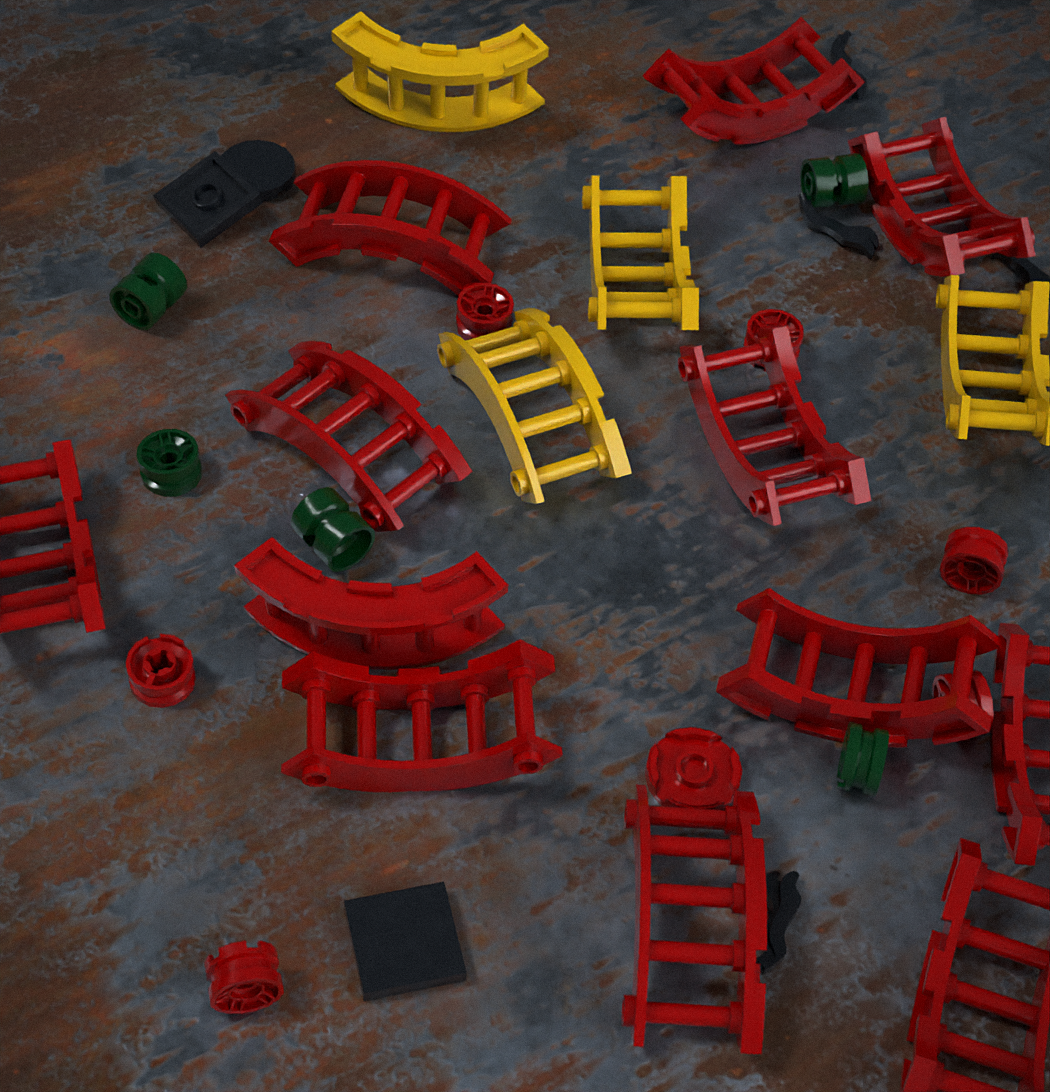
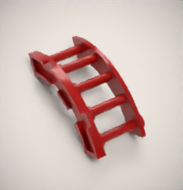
[642,17,865,145]
[847,117,1036,277]
[269,160,512,296]
[678,325,871,526]
[225,341,473,532]
[0,439,106,634]
[234,537,509,670]
[716,588,1003,748]
[990,623,1050,866]
[281,639,563,793]
[621,784,767,1055]
[899,837,1050,1092]

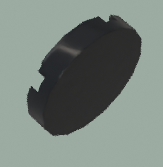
[221,140,296,201]

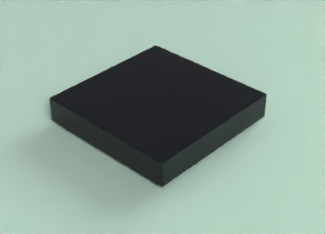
[153,151,263,248]
[344,881,467,1001]

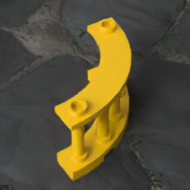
[331,11,549,132]
[582,175,699,330]
[936,275,1050,446]
[437,308,632,504]

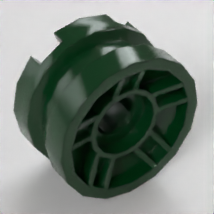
[136,429,202,497]
[836,722,889,797]

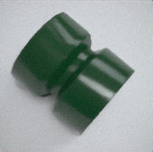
[800,153,868,208]
[109,252,187,330]
[291,487,375,572]

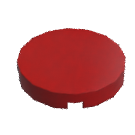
[645,727,743,810]

